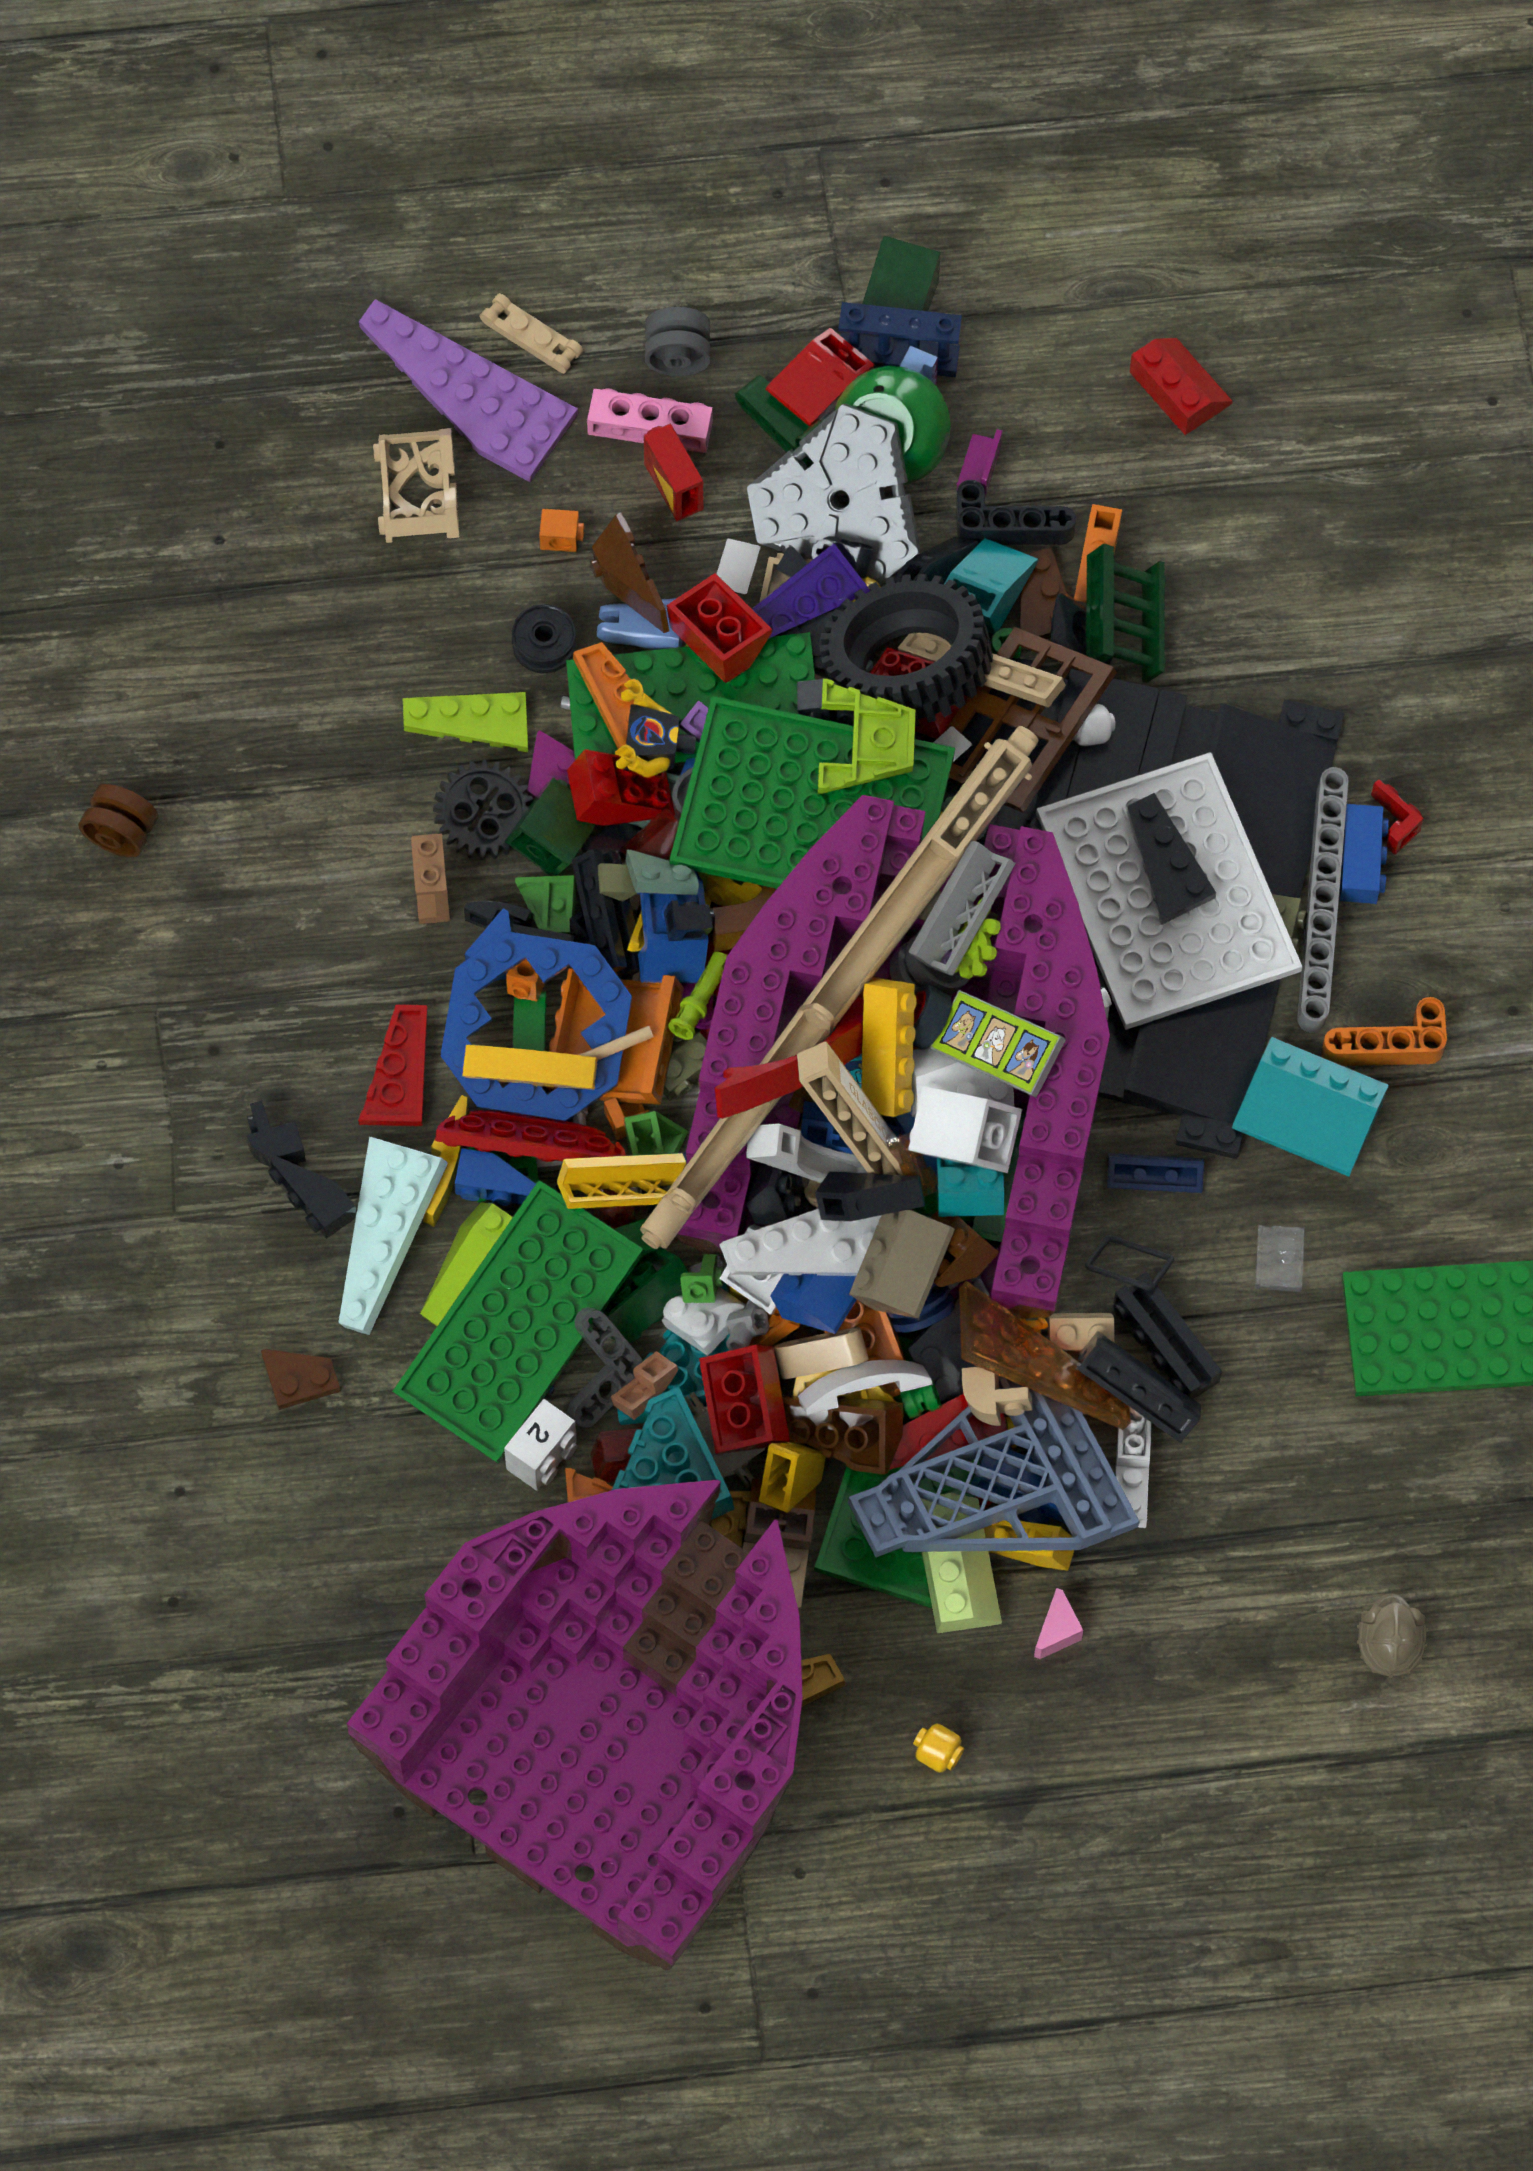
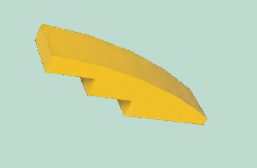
[462,1045,598,1090]
[423,1095,469,1227]

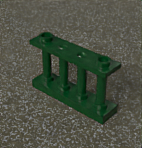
[1086,544,1166,683]

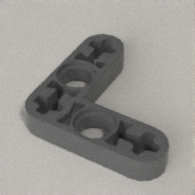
[567,1307,643,1428]

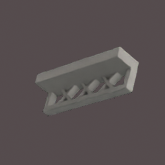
[908,840,1016,976]

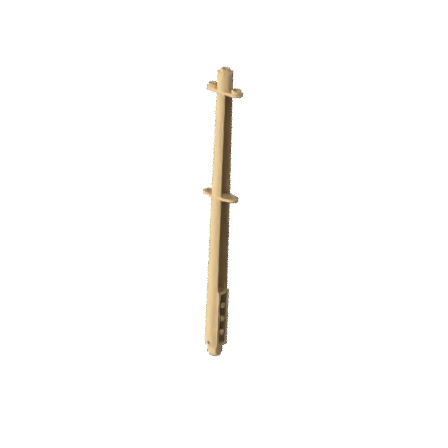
[640,726,1039,1249]

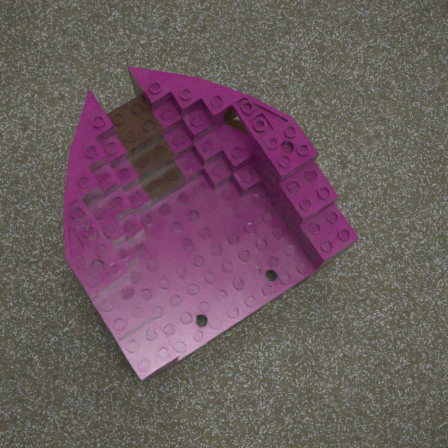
[347,1480,803,1970]

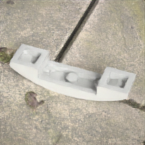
[798,1359,932,1415]

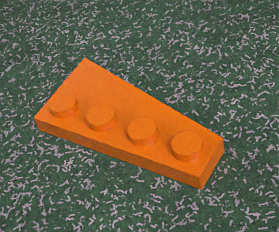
[573,642,679,749]

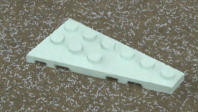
[338,1137,448,1335]

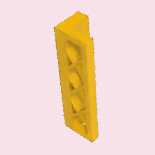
[557,1153,686,1209]

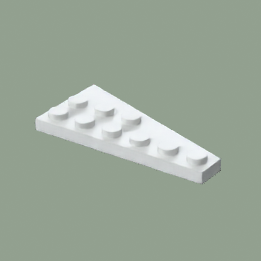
[719,1209,881,1276]

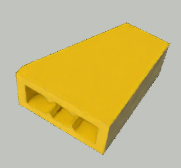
[759,1442,826,1513]

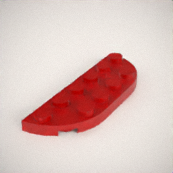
[435,1110,626,1162]

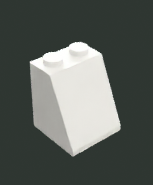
[908,1086,1022,1173]

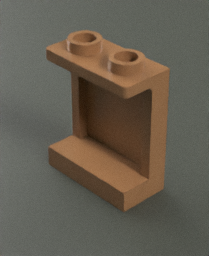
[411,833,450,924]

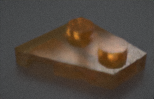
[886,1132,937,1197]

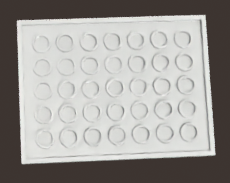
[1036,752,1302,1030]

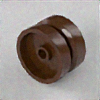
[78,784,158,858]

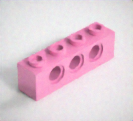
[587,388,713,453]

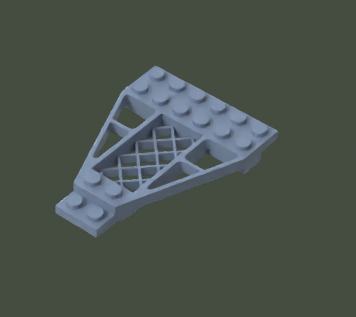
[848,1360,1140,1557]

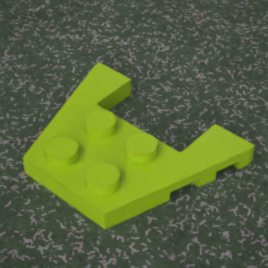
[818,679,915,794]

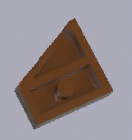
[261,1349,341,1410]

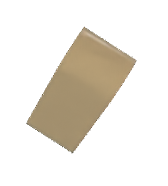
[774,1327,869,1379]

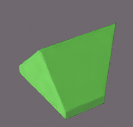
[624,1111,689,1156]

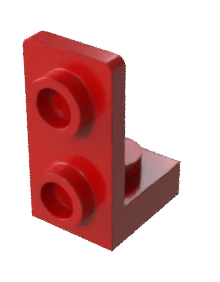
[1371,779,1424,855]

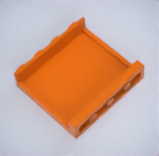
[546,969,684,1105]

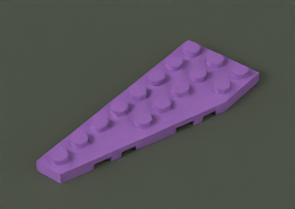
[359,299,578,482]

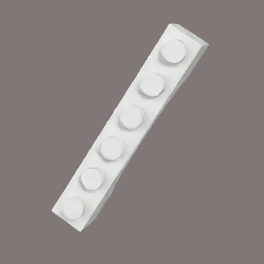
[746,1124,867,1183]

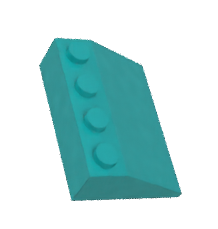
[1232,1037,1389,1177]

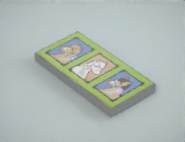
[930,990,1066,1098]

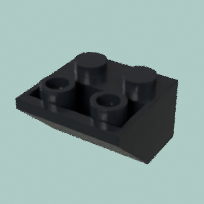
[746,1163,809,1225]

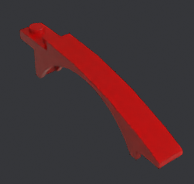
[715,997,864,1119]

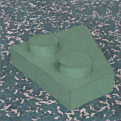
[625,850,699,895]

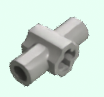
[726,1300,770,1351]

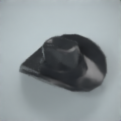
[1050,591,1115,671]

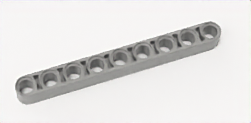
[1297,767,1348,1033]

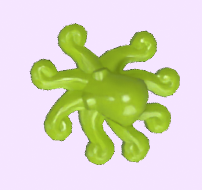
[951,899,1001,979]

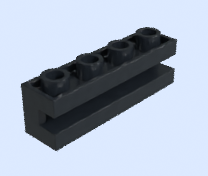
[572,849,640,980]
[1113,1272,1222,1399]
[1077,1331,1201,1443]

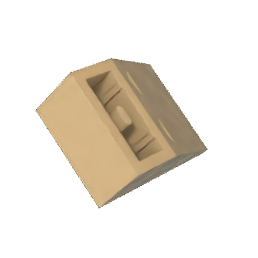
[1047,1313,1114,1414]

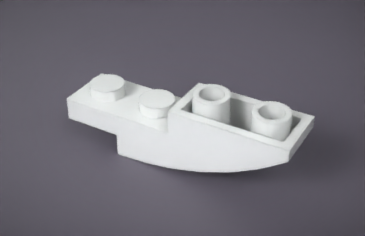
[1115,1406,1151,1528]

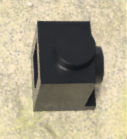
[664,900,715,941]

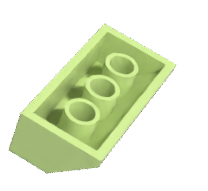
[921,1493,1002,1633]

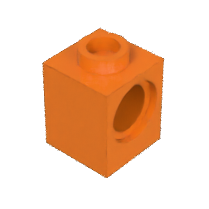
[539,509,584,552]
[506,959,545,1002]

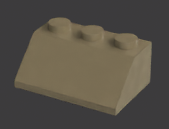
[849,1210,955,1318]

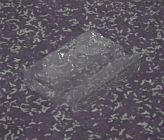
[1255,1225,1305,1292]

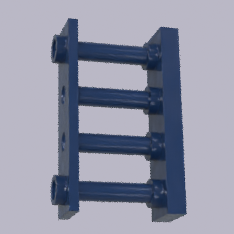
[838,302,962,377]

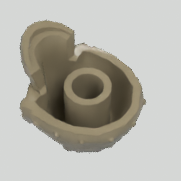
[1357,1594,1428,1678]

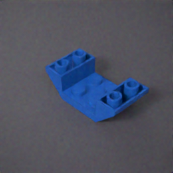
[637,871,709,983]

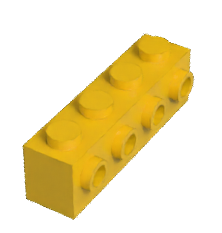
[861,979,916,1117]

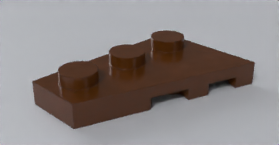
[1020,548,1067,639]

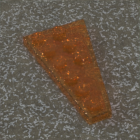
[959,1280,1131,1430]

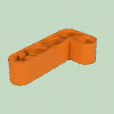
[1321,997,1447,1066]

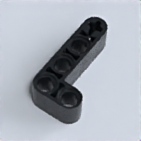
[956,480,1076,545]

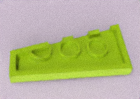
[403,692,528,753]

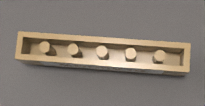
[797,1041,917,1176]

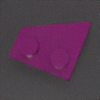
[527,730,575,799]

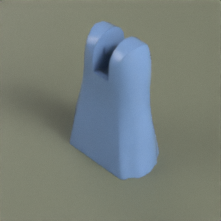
[597,598,682,650]

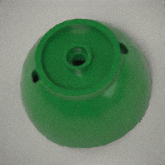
[834,366,951,487]

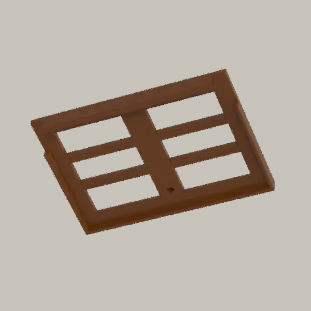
[944,627,1117,813]

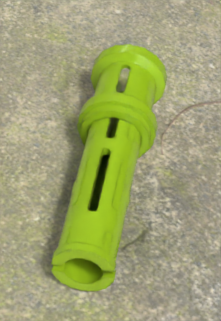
[668,951,727,1040]

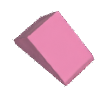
[1034,1588,1083,1659]

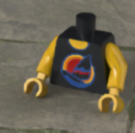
[615,679,696,778]

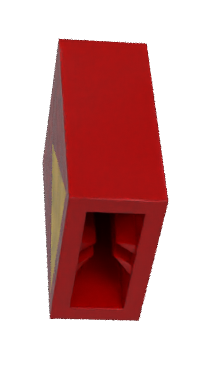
[643,423,704,522]

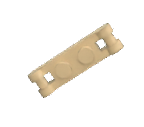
[479,293,584,373]

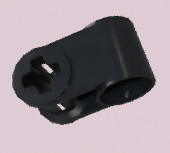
[812,536,874,579]

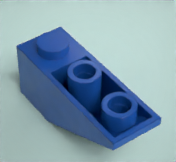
[455,1148,536,1206]

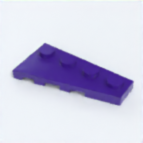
[752,543,870,639]

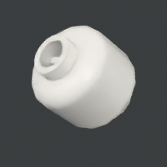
[1072,704,1115,746]

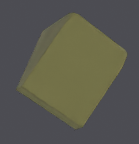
[598,863,637,901]

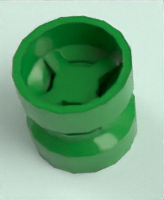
[900,1378,942,1419]

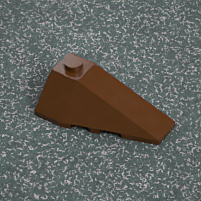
[782,1396,903,1475]

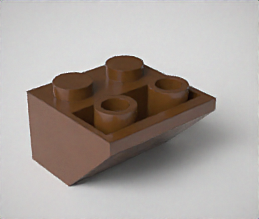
[930,1209,999,1287]
[744,1478,816,1550]

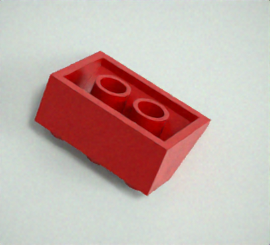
[1130,338,1233,435]
[667,573,772,683]
[699,1344,790,1454]

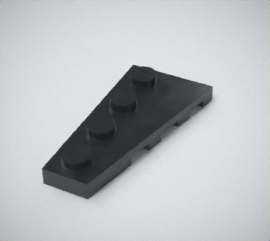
[1127,793,1216,925]

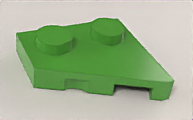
[515,875,576,934]

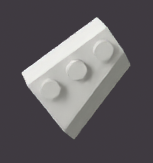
[912,1045,1014,1117]

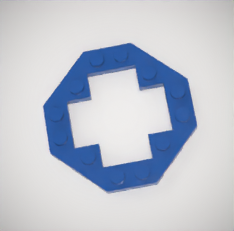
[440,931,632,1121]

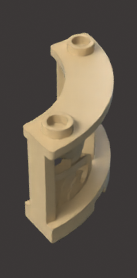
[373,428,459,543]

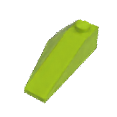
[420,1202,513,1326]

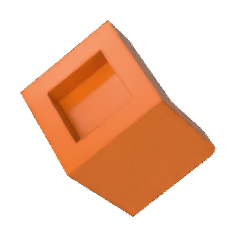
[604,1097,649,1140]

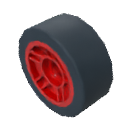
[913,984,952,1049]

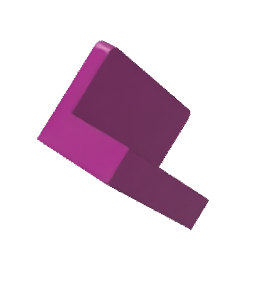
[956,429,1003,498]

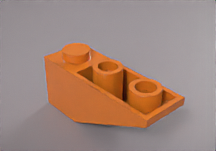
[1074,504,1122,603]

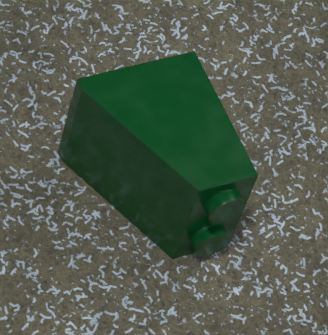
[862,235,941,340]
[504,777,596,876]

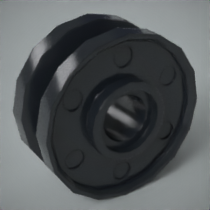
[512,604,576,674]

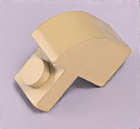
[962,1365,1032,1426]

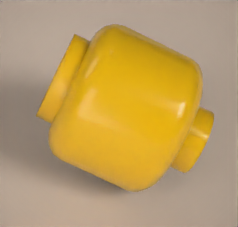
[913,1723,964,1773]

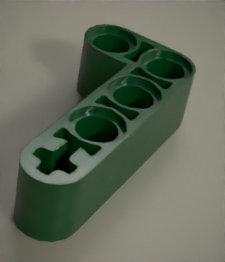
[735,375,823,468]

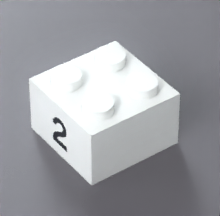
[504,1399,577,1491]

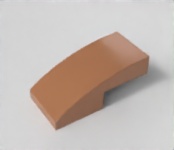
[611,1351,678,1420]

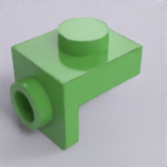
[680,1254,724,1303]

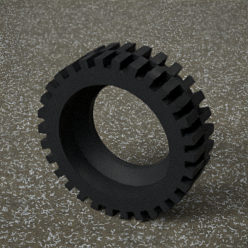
[819,574,993,726]

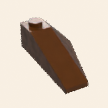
[590,513,670,633]

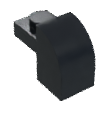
[246,1100,306,1167]

